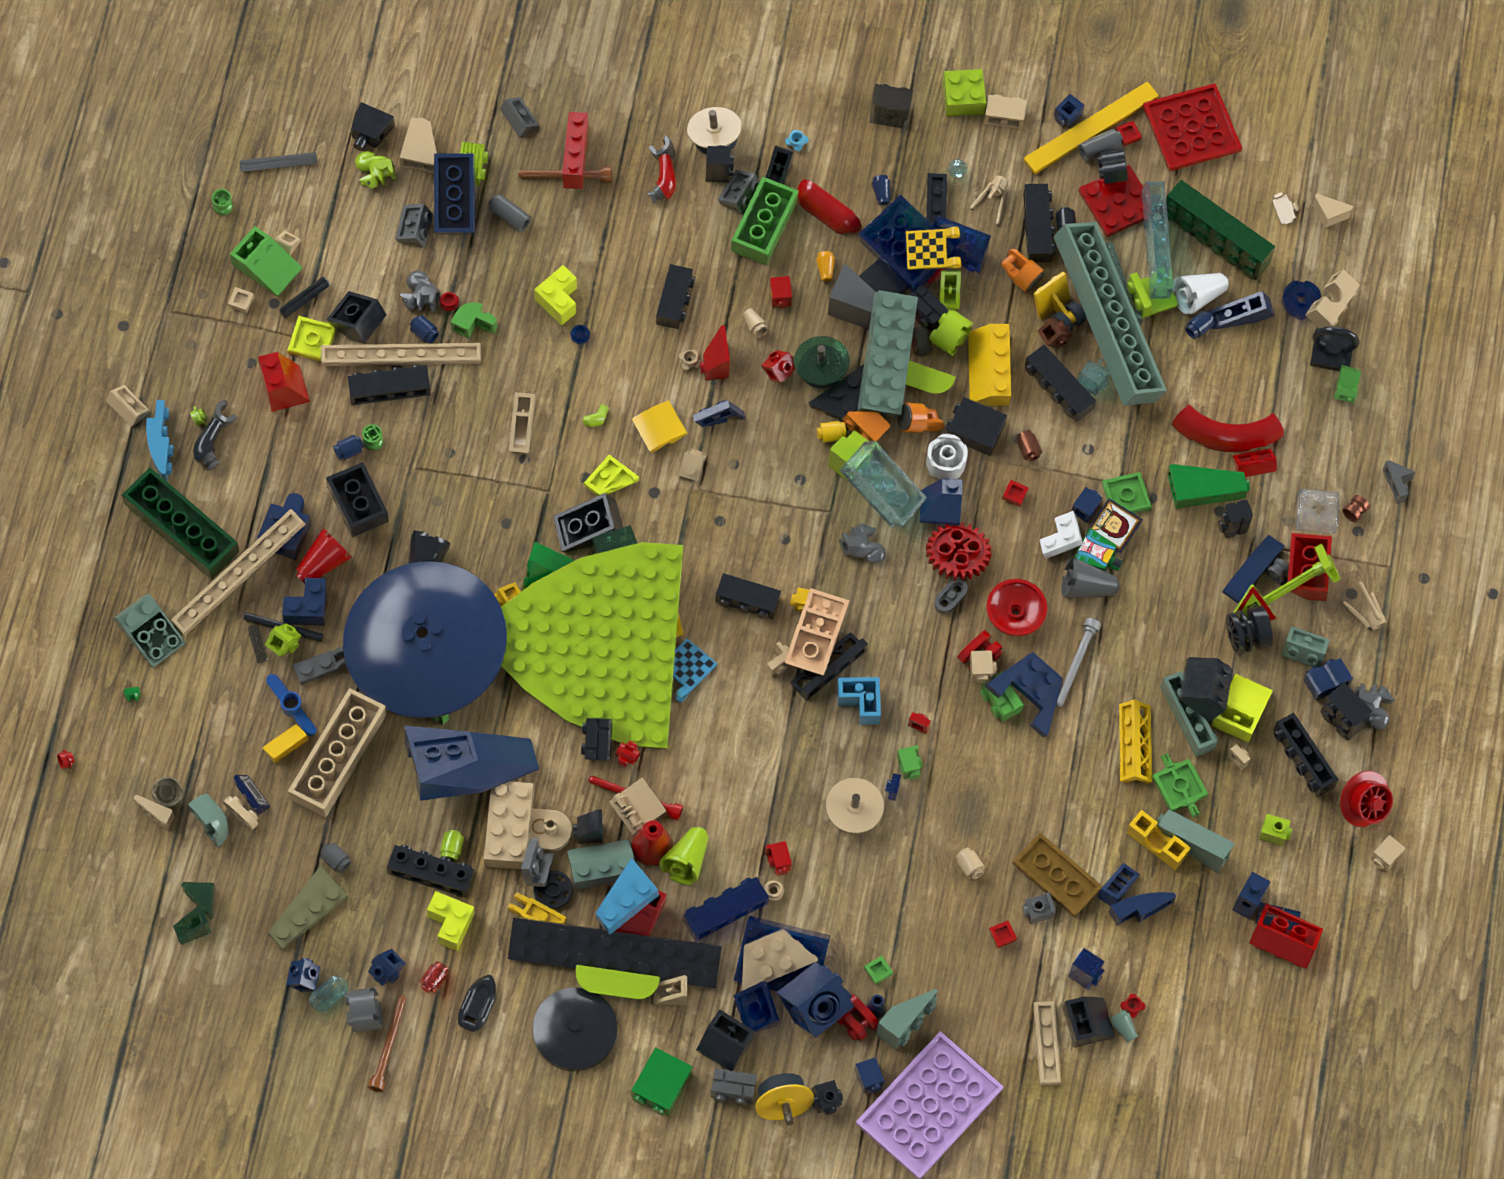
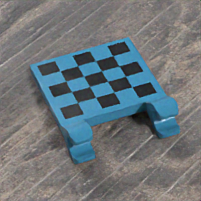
[673,639,717,702]

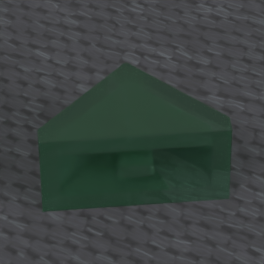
[181,882,216,920]
[173,905,211,945]

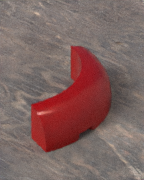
[1172,404,1284,452]

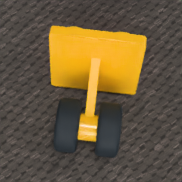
[1034,272,1087,331]

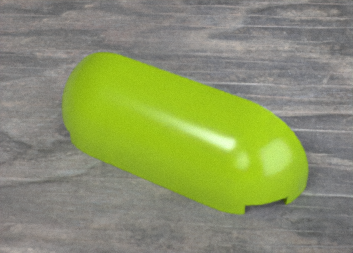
[906,361,956,394]
[576,965,660,999]

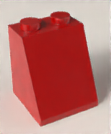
[258,352,310,412]

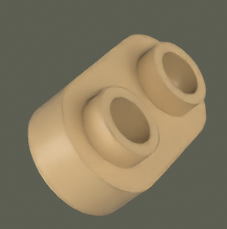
[223,796,258,830]

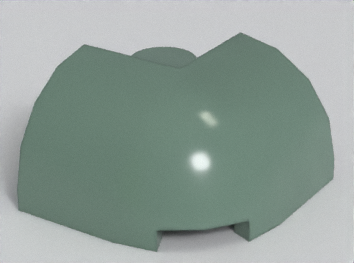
[188,794,229,847]

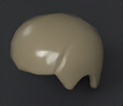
[152,776,183,808]

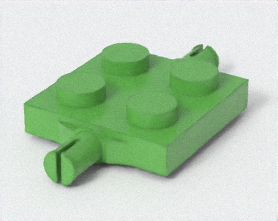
[1152,753,1208,818]

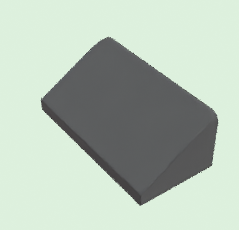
[500,97,540,137]

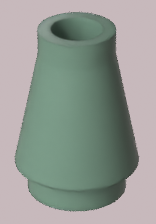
[1110,1010,1138,1043]

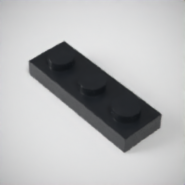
[926,173,947,229]

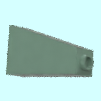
[1157,810,1235,873]

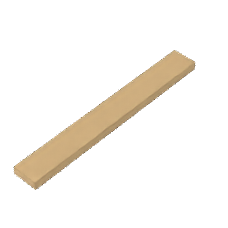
[321,343,481,366]
[171,509,306,636]

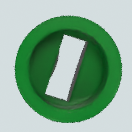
[123,687,141,703]

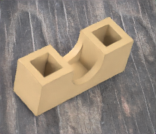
[1305,269,1360,328]

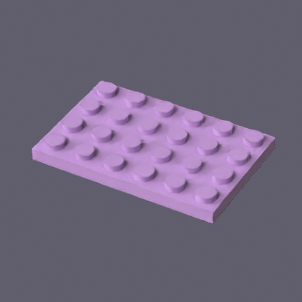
[855,1031,1004,1179]

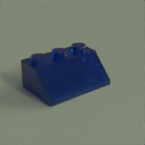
[931,215,991,273]

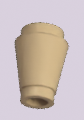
[743,308,769,338]

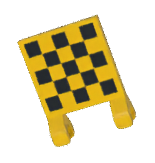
[906,227,961,270]

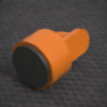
[1001,249,1045,293]
[897,402,945,433]

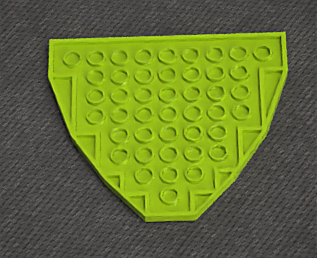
[501,542,684,749]

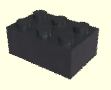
[326,462,389,537]

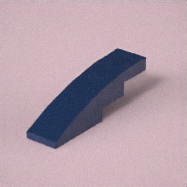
[1222,534,1285,604]

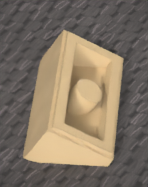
[106,385,150,426]

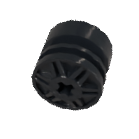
[1226,605,1273,655]

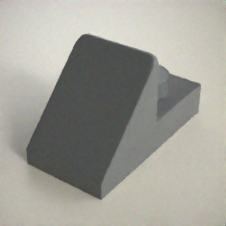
[1383,460,1415,504]

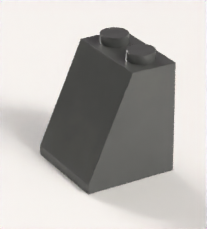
[828,264,876,330]

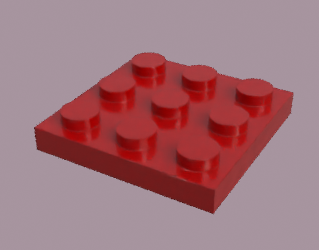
[1078,165,1158,238]

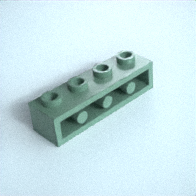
[1160,671,1218,757]

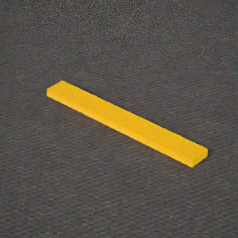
[1023,81,1159,175]

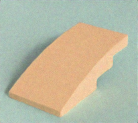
[785,588,849,676]

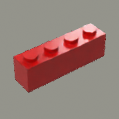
[562,112,589,189]

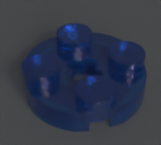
[1281,280,1321,320]

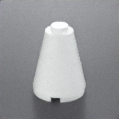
[1172,273,1229,314]

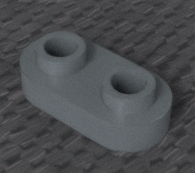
[934,578,968,614]

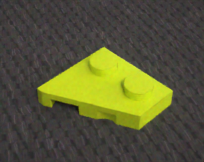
[584,455,639,496]

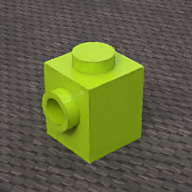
[1259,814,1292,846]

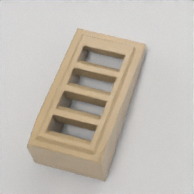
[133,795,175,831]

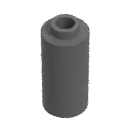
[1078,129,1123,162]
[489,194,532,232]

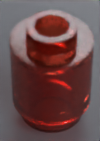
[419,961,449,994]

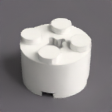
[926,434,968,479]

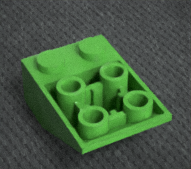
[230,226,303,297]

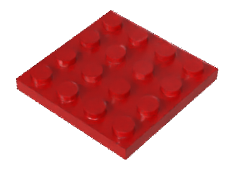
[1143,83,1242,172]

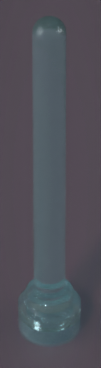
[1106,242,1143,324]

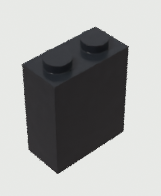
[945,397,1007,456]

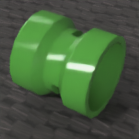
[212,189,233,215]
[362,424,383,451]

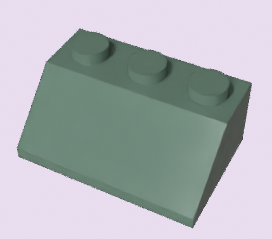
[567,839,634,891]

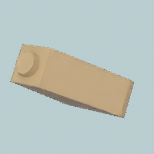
[400,117,437,174]

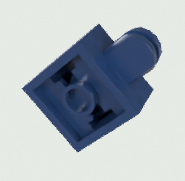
[257,493,311,560]

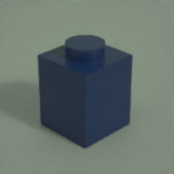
[1071,487,1103,523]
[854,1057,884,1093]

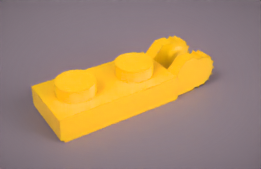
[507,892,567,924]

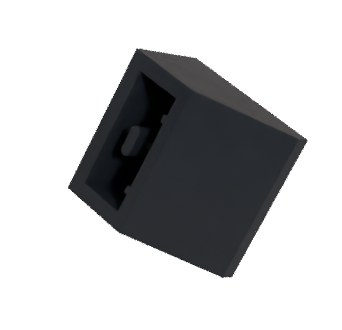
[1063,996,1115,1048]
[696,1009,755,1071]

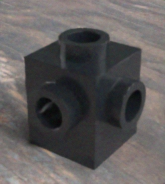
[811,1080,843,1115]

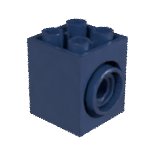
[777,962,854,1038]

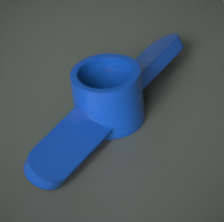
[266,674,317,736]

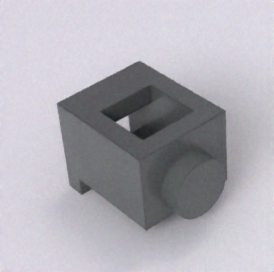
[1022,892,1056,924]

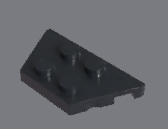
[809,364,864,423]

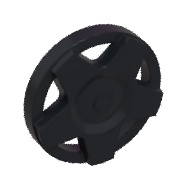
[533,870,572,909]

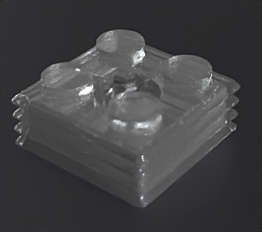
[1296,489,1339,534]

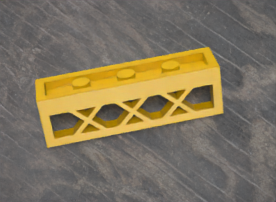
[1119,699,1152,784]

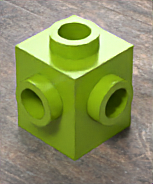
[265,623,302,657]

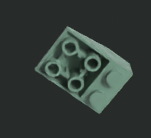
[112,594,186,668]
[876,989,938,1050]

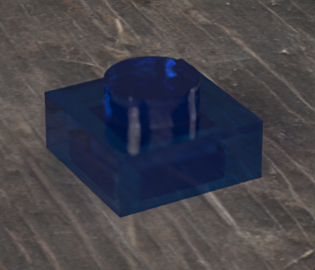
[885,773,901,801]

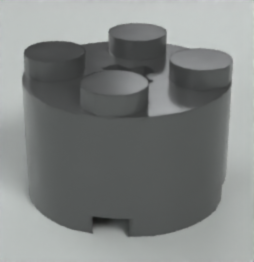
[345,987,383,1033]

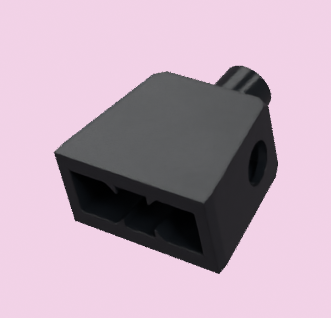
[351,102,395,151]

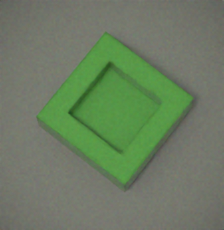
[864,956,893,985]

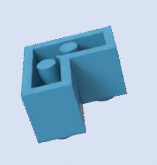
[837,677,881,725]

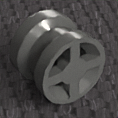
[1266,558,1289,584]

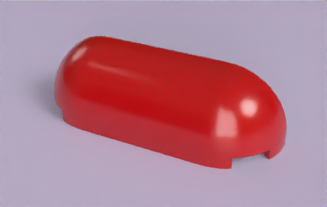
[797,179,862,234]

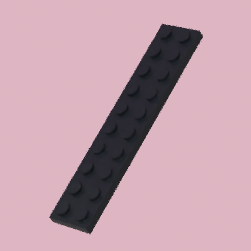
[507,917,722,989]

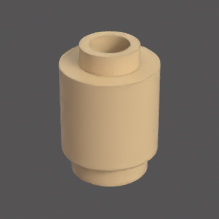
[956,848,985,879]

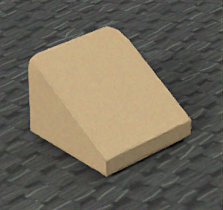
[274,230,301,256]

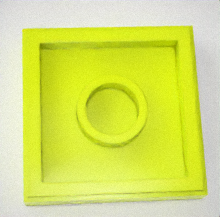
[287,316,337,362]

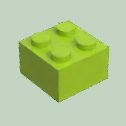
[942,69,986,116]

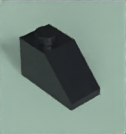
[573,809,603,844]

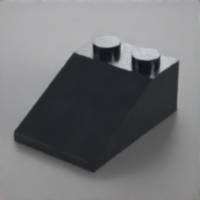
[553,493,625,552]

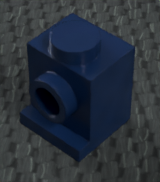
[1054,94,1085,127]

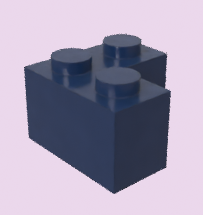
[282,578,327,626]

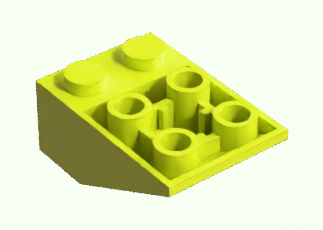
[1211,674,1273,743]

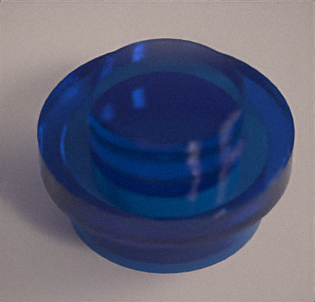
[570,325,590,344]

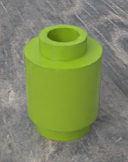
[440,830,464,862]

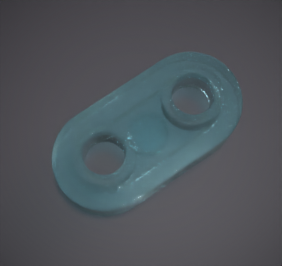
[309,975,348,1012]

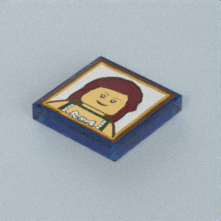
[1087,498,1143,554]

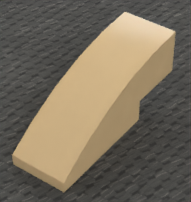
[509,392,536,453]

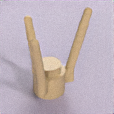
[970,175,1009,225]
[1343,581,1387,631]

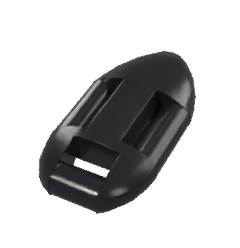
[457,975,496,1032]

